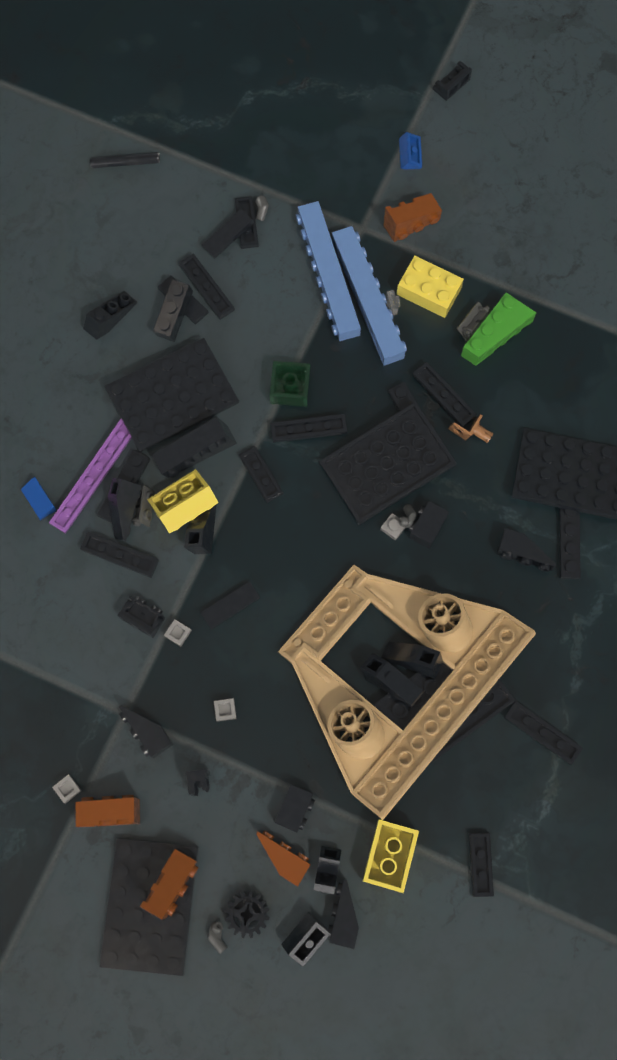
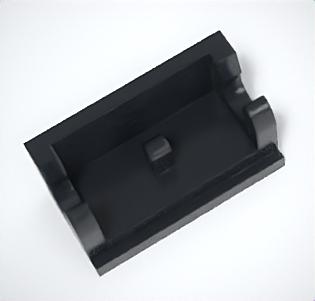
[433,61,472,101]
[186,769,211,796]

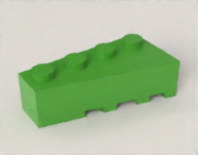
[461,293,536,366]

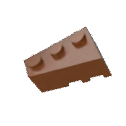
[384,193,442,242]
[76,795,140,827]
[140,849,199,920]

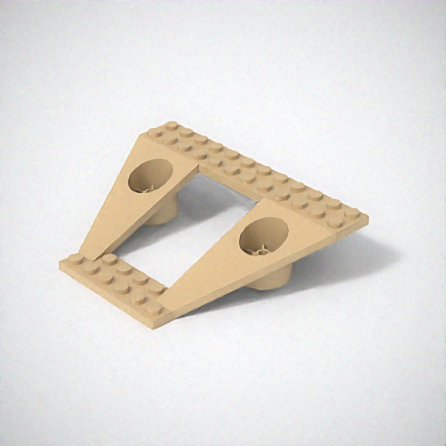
[278,565,536,820]

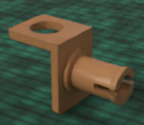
[448,414,493,443]

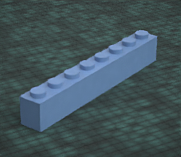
[296,201,361,341]
[332,226,407,365]

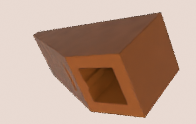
[256,830,311,887]

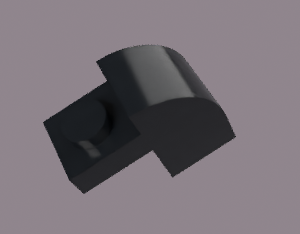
[314,846,341,894]

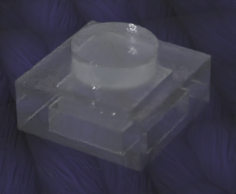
[386,290,400,315]

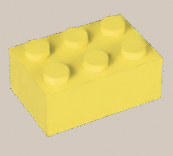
[397,256,464,318]
[147,469,219,534]
[362,820,419,893]

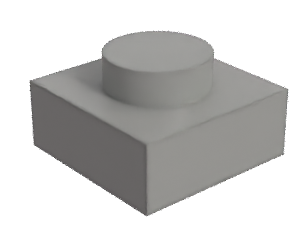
[380,513,405,541]
[164,619,192,647]
[214,698,237,722]
[52,774,82,804]

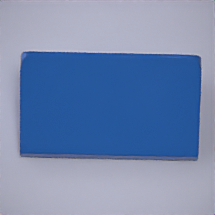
[399,132,422,169]
[21,477,56,520]

